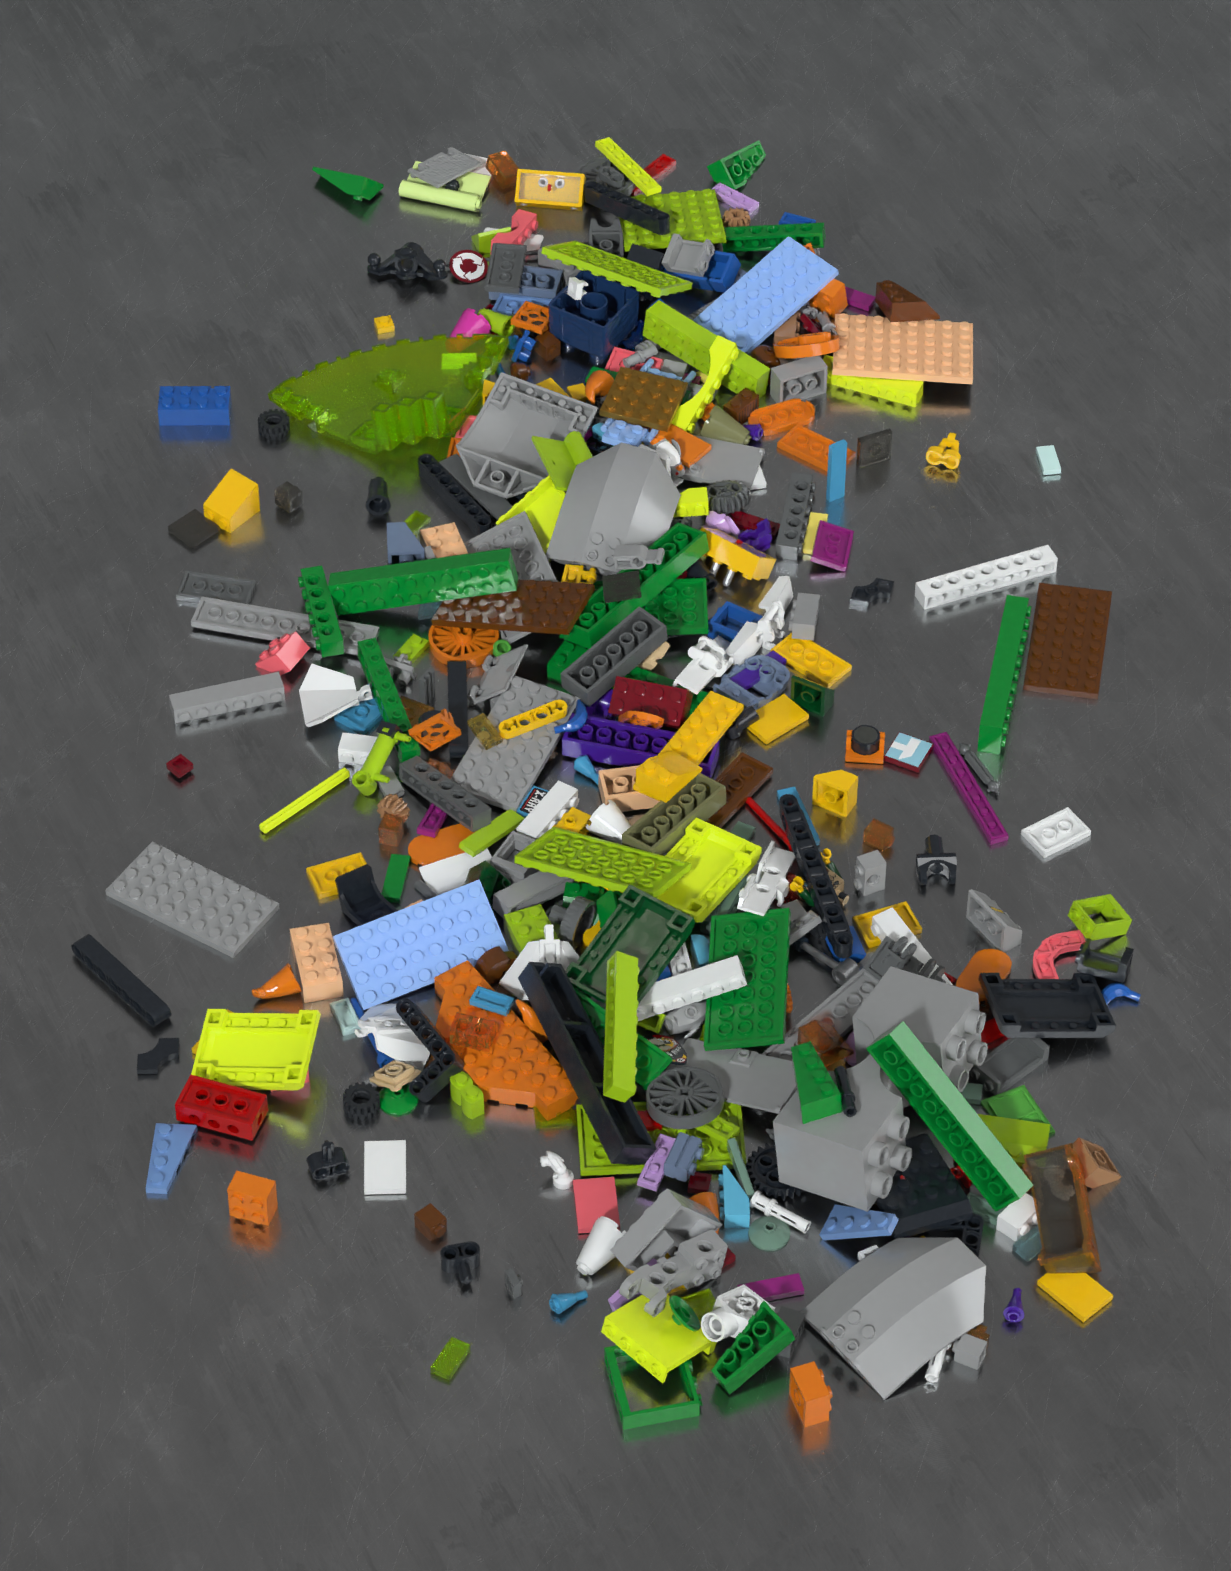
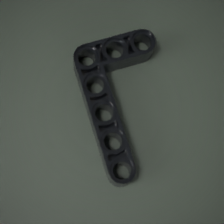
[396,998,464,1102]
[924,1214,984,1258]

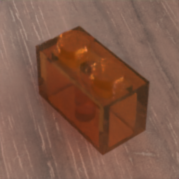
[485,151,520,189]

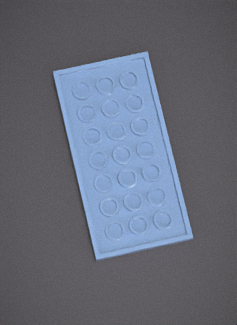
[693,236,839,354]
[332,880,509,1011]

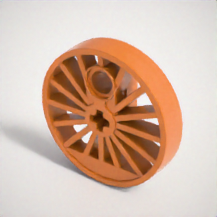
[773,332,839,358]
[428,625,499,668]

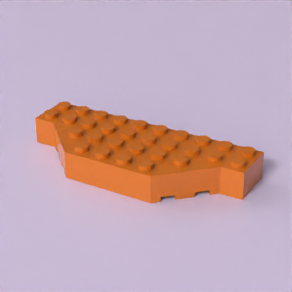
[434,960,578,1122]

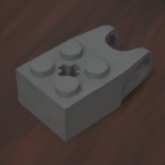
[589,218,624,258]

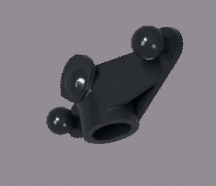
[367,242,448,281]

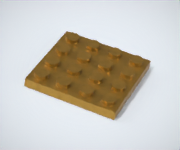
[599,366,688,432]

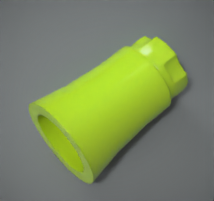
[477,308,515,339]

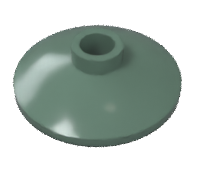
[748,1216,790,1251]

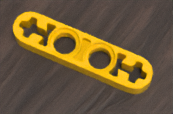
[499,699,568,739]

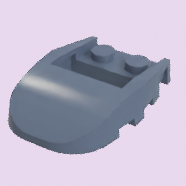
[713,655,790,710]

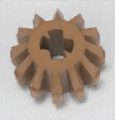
[722,207,751,227]
[377,794,410,827]

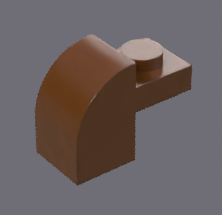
[474,946,517,984]

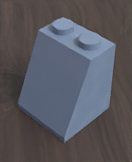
[387,522,425,565]

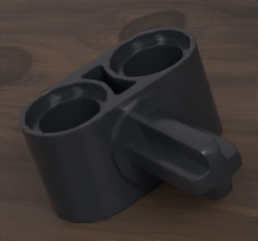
[306,1140,350,1180]
[440,1241,480,1285]

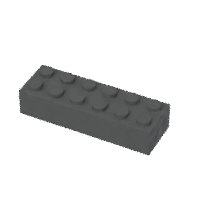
[560,606,668,707]

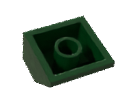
[790,675,835,717]

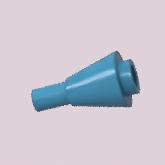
[574,755,598,785]
[549,1290,588,1314]

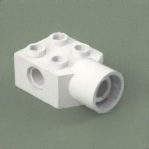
[701,1284,775,1342]

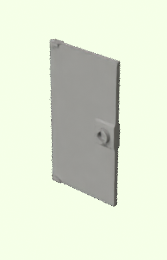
[644,435,765,491]
[666,1038,797,1114]

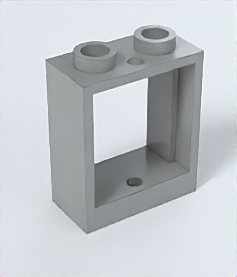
[490,831,538,883]

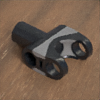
[916,835,957,885]

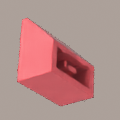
[255,631,310,676]

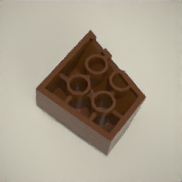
[875,280,940,322]

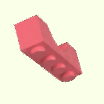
[490,209,538,255]

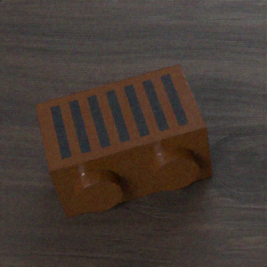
[723,388,759,425]

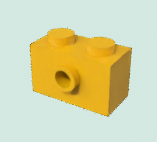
[553,807,592,835]

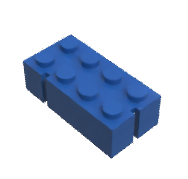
[664,251,741,293]
[158,386,232,426]

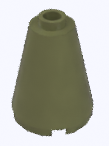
[700,405,752,446]

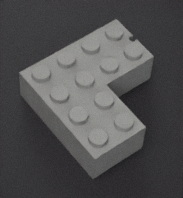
[611,1189,723,1271]

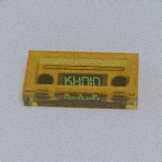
[467,713,503,750]

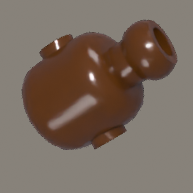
[749,345,781,385]

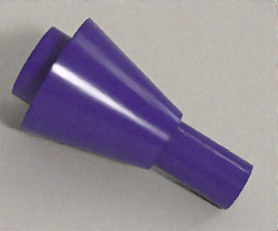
[742,424,763,441]
[1003,1288,1024,1322]

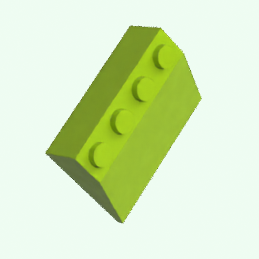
[978,1114,1050,1179]

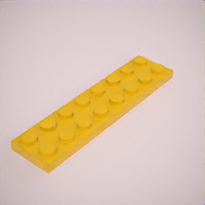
[633,691,744,801]

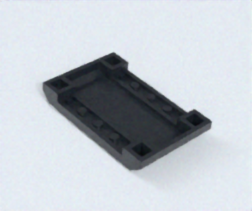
[978,973,1116,1038]
[875,1134,973,1240]

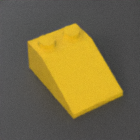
[636,750,702,803]

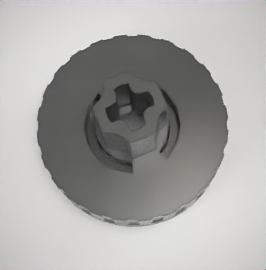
[549,896,596,949]

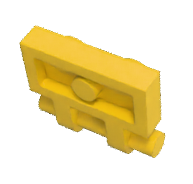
[561,564,597,588]

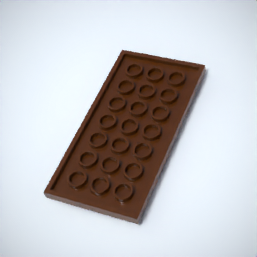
[431,579,595,635]
[1023,583,1112,699]

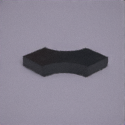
[850,578,894,607]
[137,1038,180,1074]

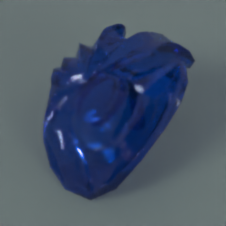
[623,319,644,350]

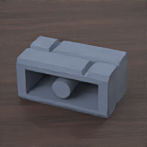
[664,1132,704,1182]

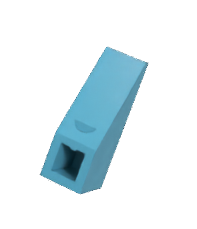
[718,1165,750,1228]

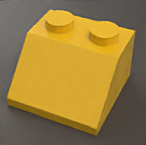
[812,770,858,817]

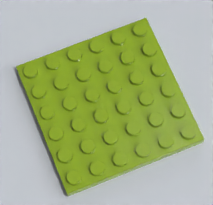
[618,189,726,252]

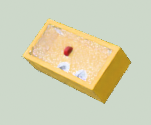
[515,169,586,211]
[700,527,776,587]

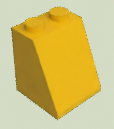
[203,469,260,533]

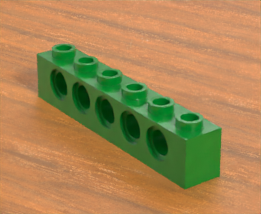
[722,223,826,252]
[298,565,344,657]

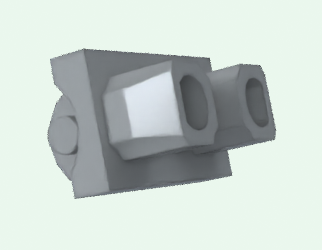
[384,653,417,686]

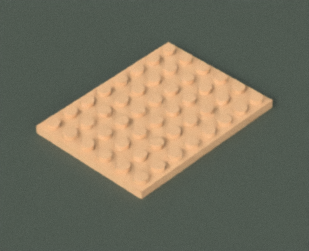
[832,313,973,384]

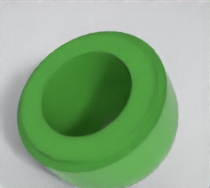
[493,640,511,657]

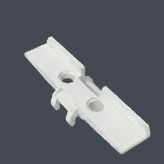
[725,576,793,666]
[672,635,735,695]
[737,841,795,916]

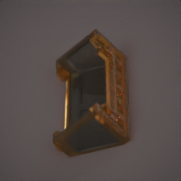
[1022,1143,1102,1273]

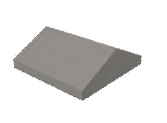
[654,352,691,377]

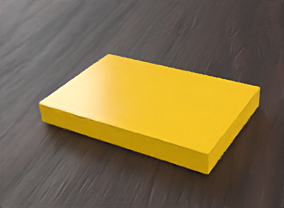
[747,694,809,744]
[306,852,367,899]
[852,901,922,949]
[1037,1257,1113,1323]

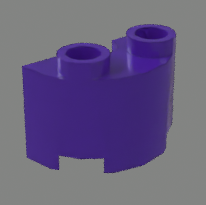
[738,518,772,552]
[586,689,614,720]

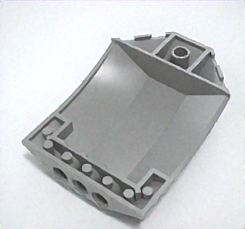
[456,372,598,499]
[546,442,681,578]
[801,1238,987,1400]

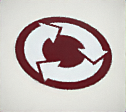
[449,250,488,283]

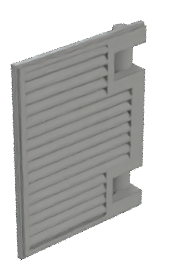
[407,147,482,188]
[467,644,528,706]

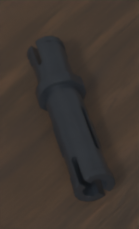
[834,1066,857,1117]

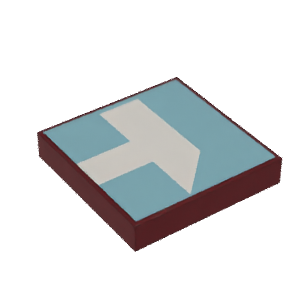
[883,732,934,773]

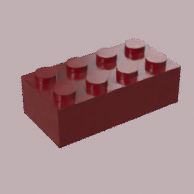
[608,676,694,729]

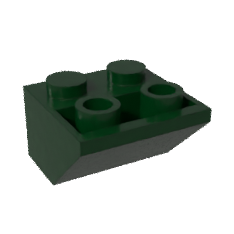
[464,860,513,913]

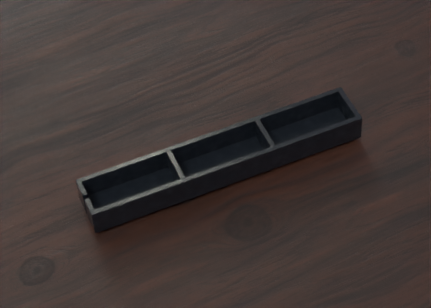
[518,962,656,1165]

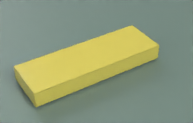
[802,512,828,554]

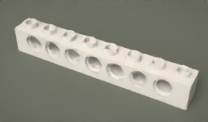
[915,545,1058,610]

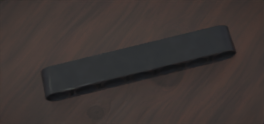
[584,181,670,235]
[418,454,492,536]
[447,660,468,758]
[71,934,172,1027]

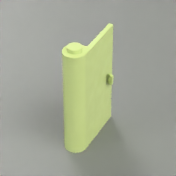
[399,161,491,212]

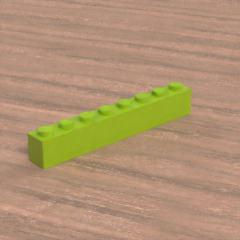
[603,951,640,1103]

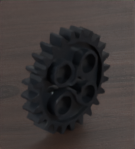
[746,1142,805,1201]

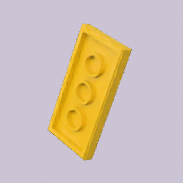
[770,633,852,688]

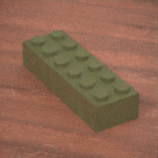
[622,773,726,856]

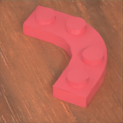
[1032,930,1086,979]

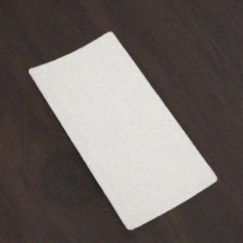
[419,848,492,895]

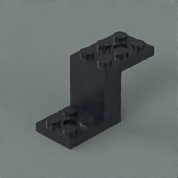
[615,243,665,303]

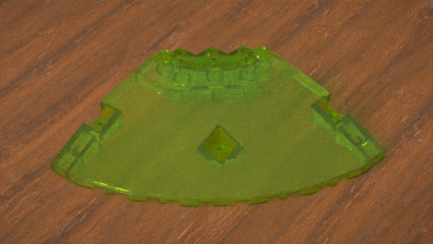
[268,334,509,454]

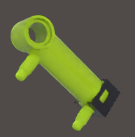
[352,721,411,796]

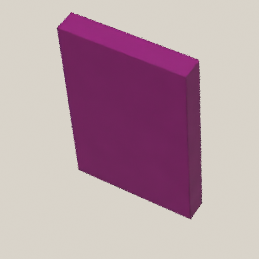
[810,520,854,572]

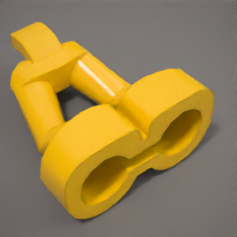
[926,432,961,469]

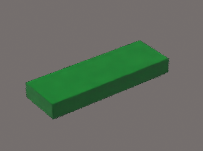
[381,854,411,903]

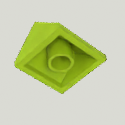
[471,227,511,254]

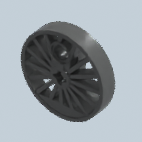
[575,155,637,196]
[646,1067,724,1129]

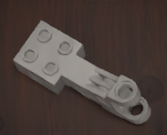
[619,1229,728,1317]

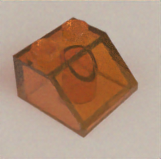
[797,1020,854,1067]

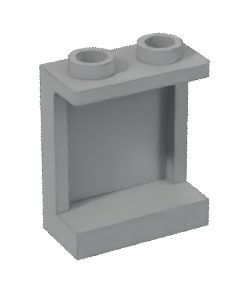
[661,233,715,277]

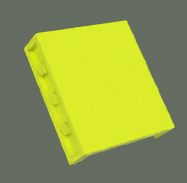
[496,475,566,562]
[601,1294,717,1383]

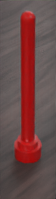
[746,797,796,859]

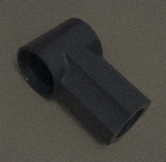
[724,706,760,740]

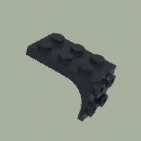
[335,864,398,926]

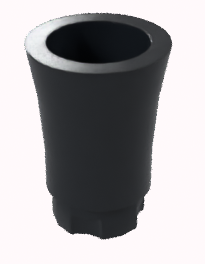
[365,477,391,515]
[686,558,718,592]

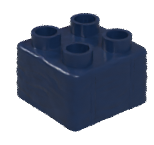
[548,270,639,360]

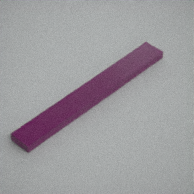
[929,732,1009,845]

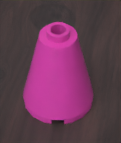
[445,308,491,354]

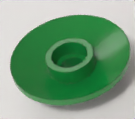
[379,1083,419,1115]
[669,1295,701,1332]

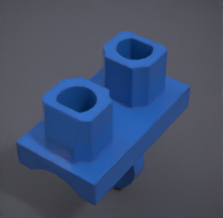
[506,330,536,362]

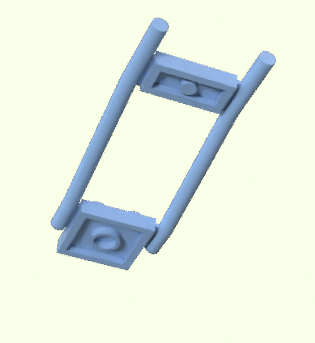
[600,358,696,447]

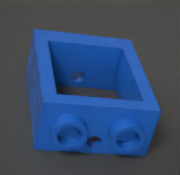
[708,601,763,643]

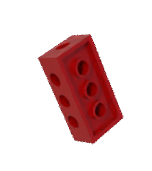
[175,1075,268,1141]

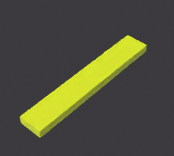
[595,137,662,196]

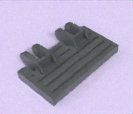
[863,936,946,983]

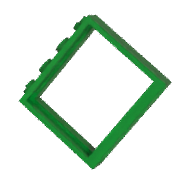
[604,1345,703,1430]

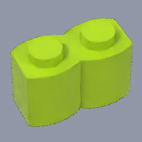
[450,1071,484,1119]

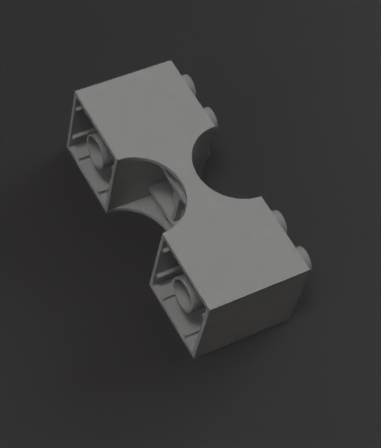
[773,966,988,1212]

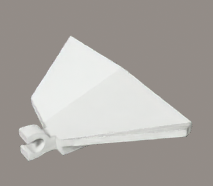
[299,664,373,727]
[499,925,586,1000]
[354,1004,430,1072]

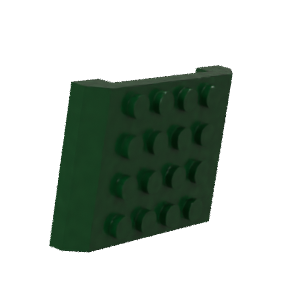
[565,884,695,1004]

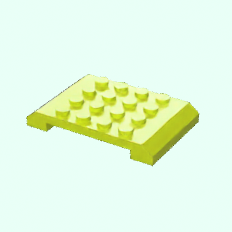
[657,818,762,923]
[191,1009,321,1090]

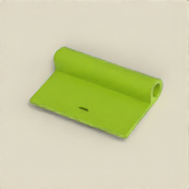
[531,431,593,491]

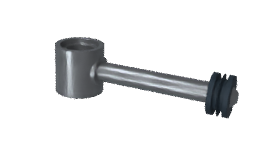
[792,936,860,985]

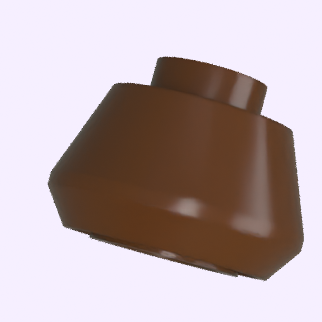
[510,362,531,381]

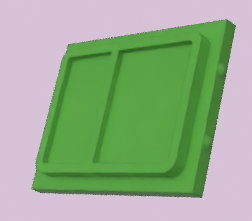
[981,1085,1055,1136]

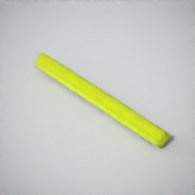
[259,767,350,834]

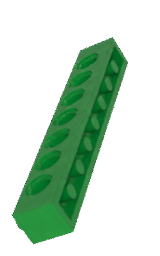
[357,637,420,763]

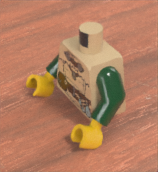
[790,848,849,907]

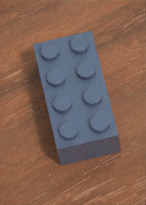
[489,265,563,300]

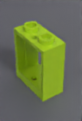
[1067,894,1132,941]

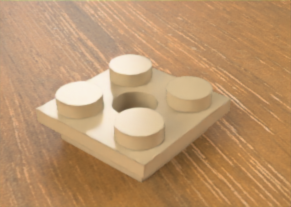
[369,1060,421,1091]

